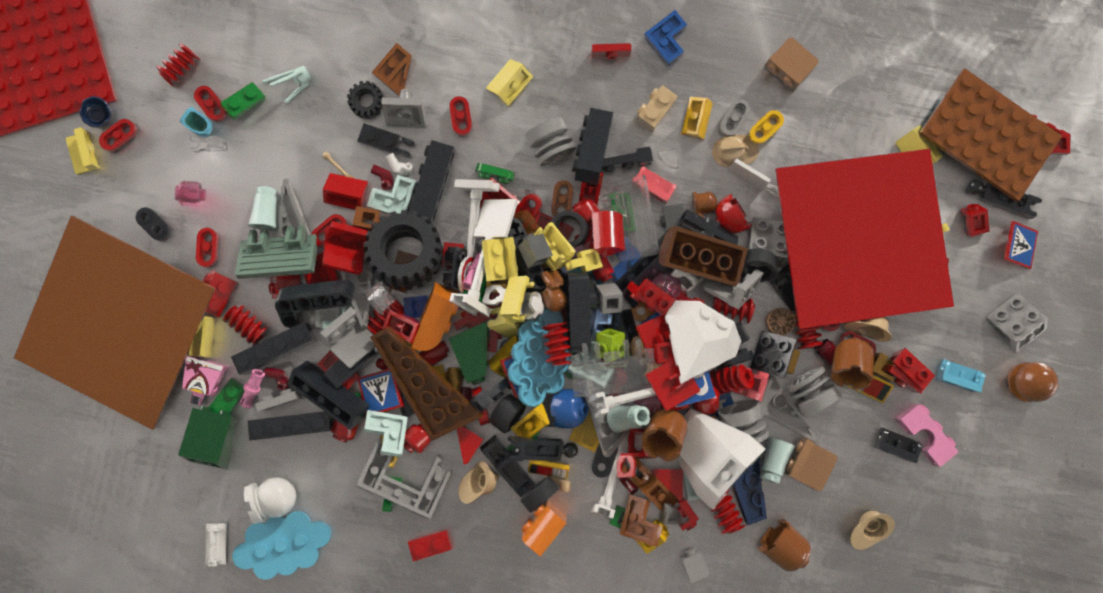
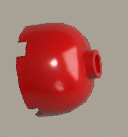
[714,193,752,234]

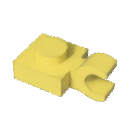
[564,248,603,272]

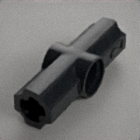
[679,209,739,245]

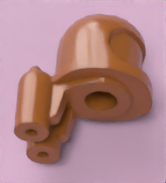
[692,191,717,218]
[541,270,568,312]

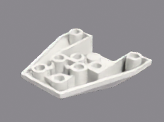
[676,408,766,510]

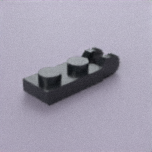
[357,123,415,158]

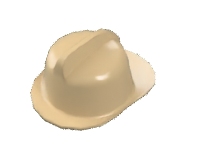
[712,135,759,167]
[844,317,892,341]
[458,462,499,504]
[850,511,895,550]

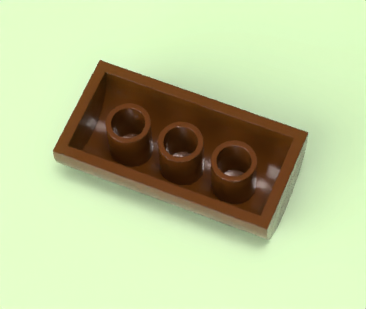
[659,226,748,287]

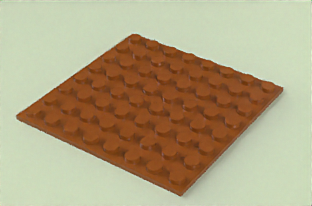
[14,216,216,430]

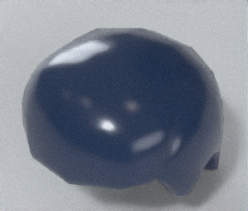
[79,96,112,128]

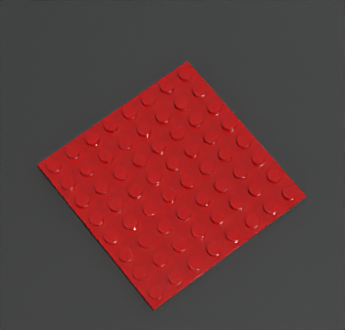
[0,0,116,137]
[775,149,954,329]

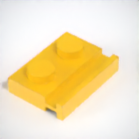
[569,409,599,453]

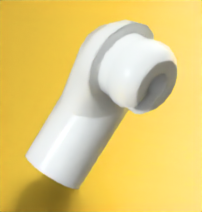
[386,153,413,176]

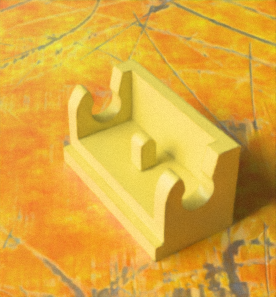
[534,222,576,271]
[499,276,534,323]
[487,307,528,339]

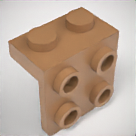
[765,38,819,90]
[784,438,838,491]

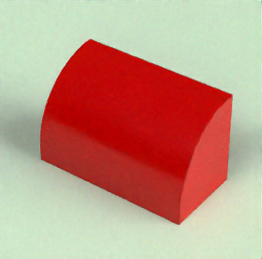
[323,173,368,210]
[592,211,625,257]

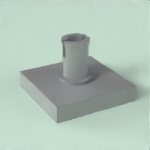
[381,89,426,127]

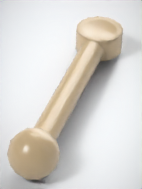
[322,152,354,178]

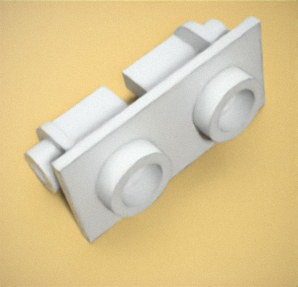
[205,523,227,566]

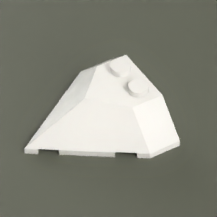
[665,301,741,384]

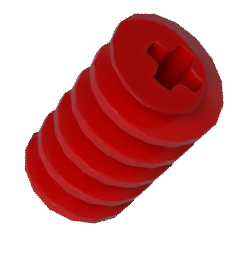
[156,43,201,87]
[367,294,406,334]
[711,296,755,324]
[223,305,269,346]
[793,309,823,349]
[542,323,572,366]
[709,364,754,394]
[710,490,746,534]

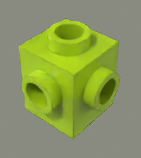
[595,329,625,362]

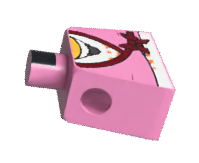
[182,356,229,405]

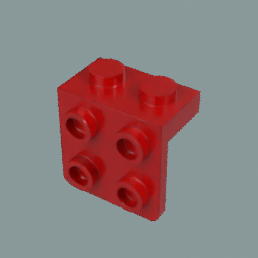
[322,221,368,275]

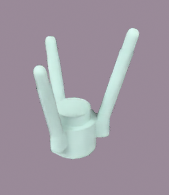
[262,65,311,103]

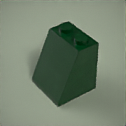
[448,322,490,385]
[178,406,237,470]

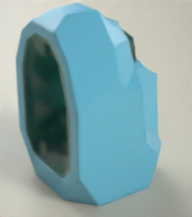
[180,107,212,137]

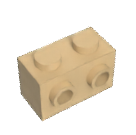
[637,85,678,133]

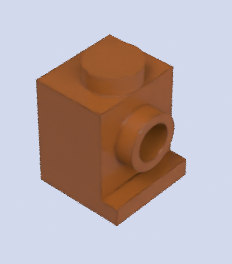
[352,206,381,232]

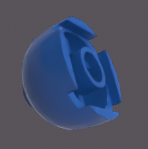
[551,389,589,429]

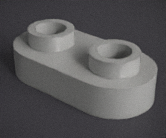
[719,99,750,137]

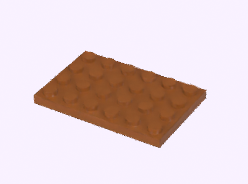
[919,68,1062,201]

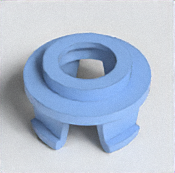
[590,305,612,338]

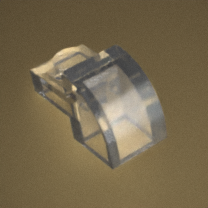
[365,281,396,314]

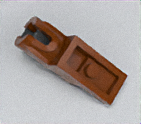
[622,457,679,511]

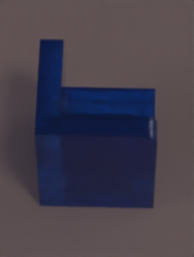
[403,295,429,318]

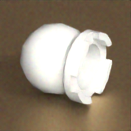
[244,477,297,524]

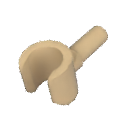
[544,475,571,492]

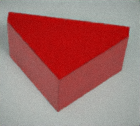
[579,173,603,207]
[382,310,420,343]
[456,426,484,464]
[650,468,683,501]

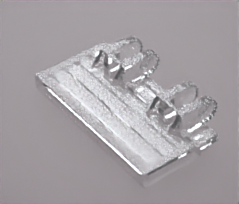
[598,175,659,262]
[571,339,655,397]

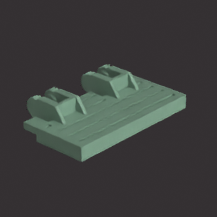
[235,225,317,279]

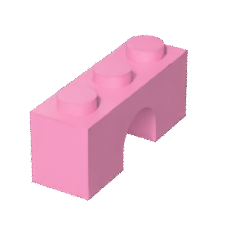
[895,404,959,467]

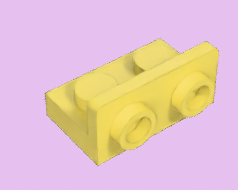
[482,237,518,281]

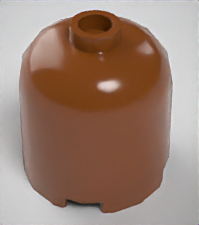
[831,338,874,390]
[641,409,688,462]
[758,519,811,572]

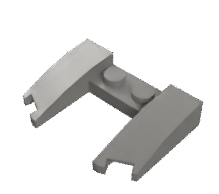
[355,438,451,520]

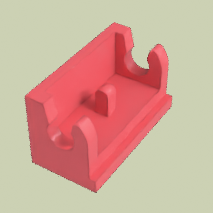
[632,166,676,205]

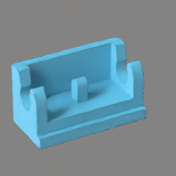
[936,359,985,393]

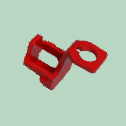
[617,428,657,478]

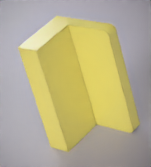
[486,59,533,106]
[896,125,943,164]
[66,127,99,175]
[189,316,215,357]

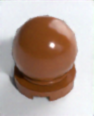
[1007,362,1059,402]

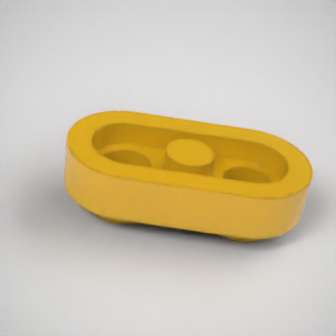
[749,110,784,145]

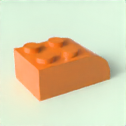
[411,282,458,351]
[521,501,567,557]

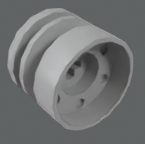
[525,117,577,166]
[786,366,842,417]
[718,400,769,443]

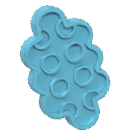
[507,308,571,407]
[232,511,332,580]

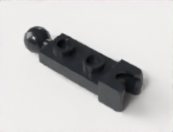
[601,146,653,173]
[967,179,1042,219]
[469,377,511,412]
[505,436,578,461]

